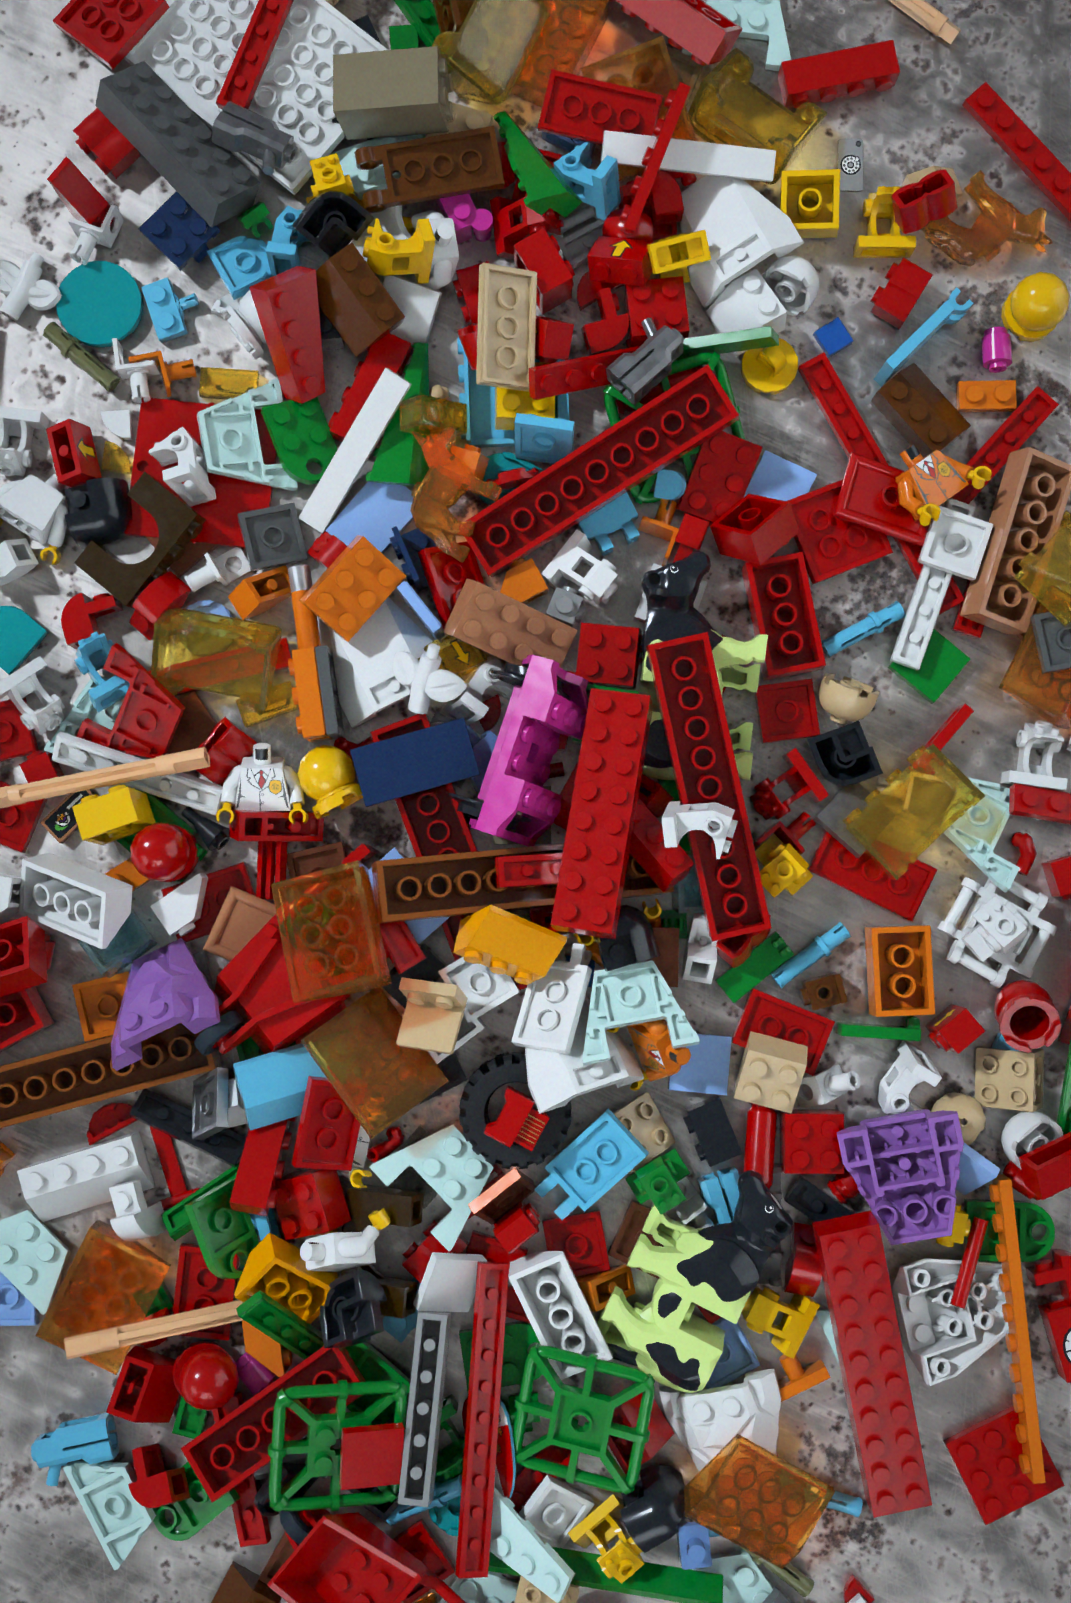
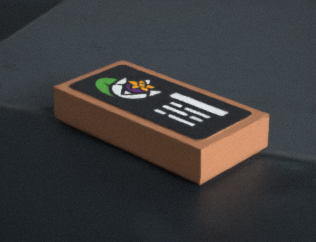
[40,789,95,844]

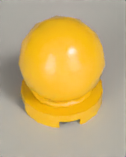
[1001,272,1070,342]
[297,745,363,819]

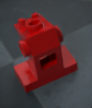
[490,193,564,260]
[750,747,829,820]

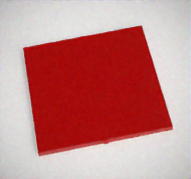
[124,397,277,549]

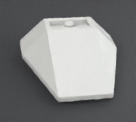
[680,175,804,308]
[329,597,453,728]
[521,995,644,1114]
[892,1258,1009,1386]

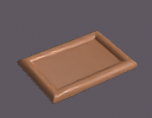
[203,886,322,961]

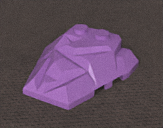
[111,938,220,1071]
[837,1109,964,1245]

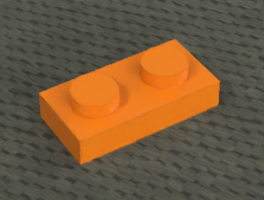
[956,380,1017,412]

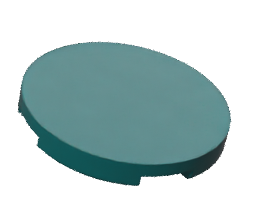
[56,261,144,348]

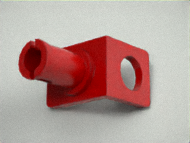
[753,812,816,855]

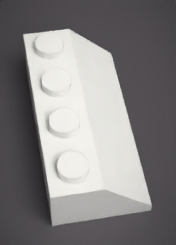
[19,853,133,949]
[17,1131,155,1222]
[508,1251,613,1380]

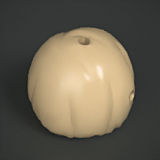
[931,1092,986,1145]

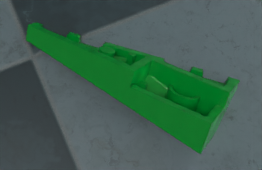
[493,111,582,218]
[366,342,431,488]

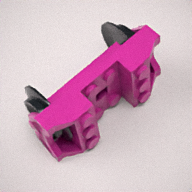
[449,654,589,846]

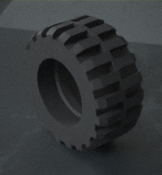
[459,1052,572,1170]

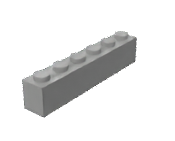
[398,1311,452,1508]

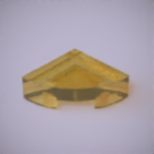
[101,441,132,475]

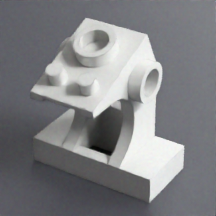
[0,406,50,476]
[149,426,216,507]
[542,529,618,605]
[0,656,65,735]
[443,658,514,726]
[1000,720,1068,791]
[661,801,738,859]
[961,896,1029,962]
[877,1040,942,1115]

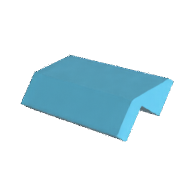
[233,1029,362,1131]

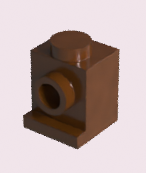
[799,972,848,1011]

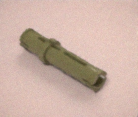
[43,322,120,392]
[732,1526,814,1597]

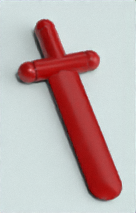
[150,1126,200,1211]

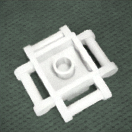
[937,877,1057,988]

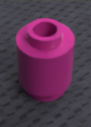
[981,327,1012,373]
[235,1352,276,1395]

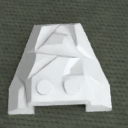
[659,1368,781,1498]

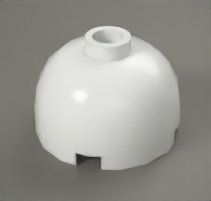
[762,255,819,316]
[1001,1111,1063,1169]

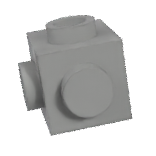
[546,586,586,627]

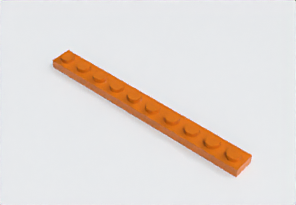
[989,1174,1046,1484]

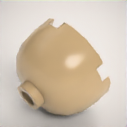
[819,673,880,725]

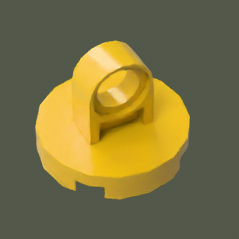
[741,338,798,395]

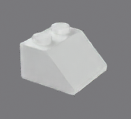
[706,268,787,357]

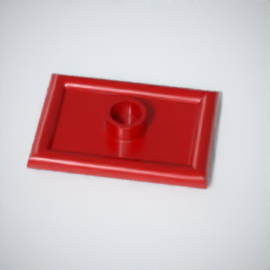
[833,452,932,547]

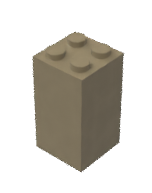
[333,46,453,140]

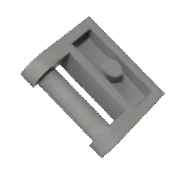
[548,204,605,269]

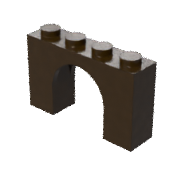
[74,472,206,609]
[341,1184,424,1319]

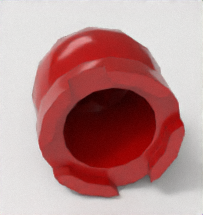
[130,823,199,882]
[994,980,1061,1053]
[172,1341,239,1411]

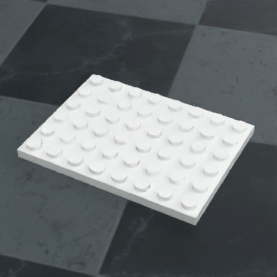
[124,0,388,195]

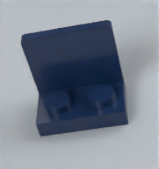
[389,524,436,592]

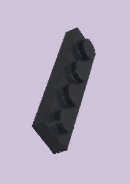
[129,1089,246,1167]

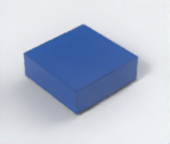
[813,317,854,358]

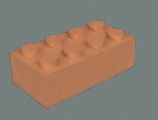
[443,579,578,668]

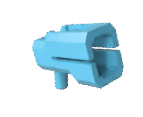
[696,1166,740,1225]
[31,1413,119,1486]

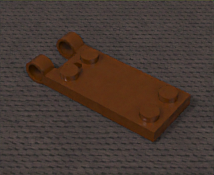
[354,126,505,213]

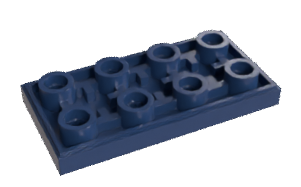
[350,717,480,807]

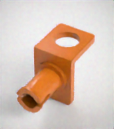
[128,351,197,397]
[638,499,679,566]

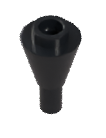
[181,807,230,851]

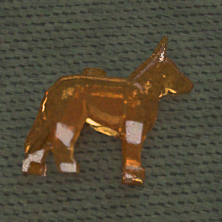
[920,170,1053,267]
[410,427,502,563]

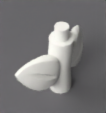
[0,252,62,321]
[393,643,467,714]

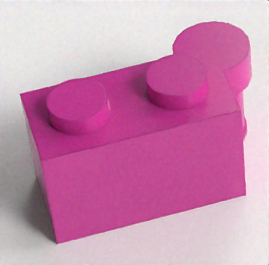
[435,194,493,245]

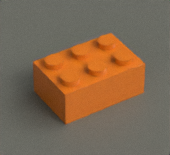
[299,535,406,642]
[864,925,935,1017]

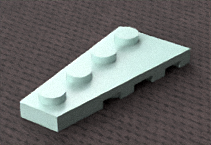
[490,1482,575,1603]

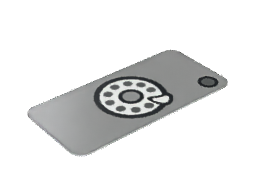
[838,139,863,191]

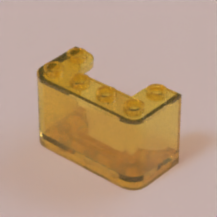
[842,744,985,880]

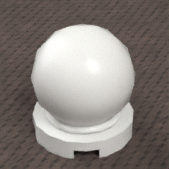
[220,290,267,360]

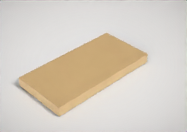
[476,262,537,392]

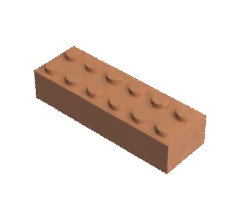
[960,447,1071,635]

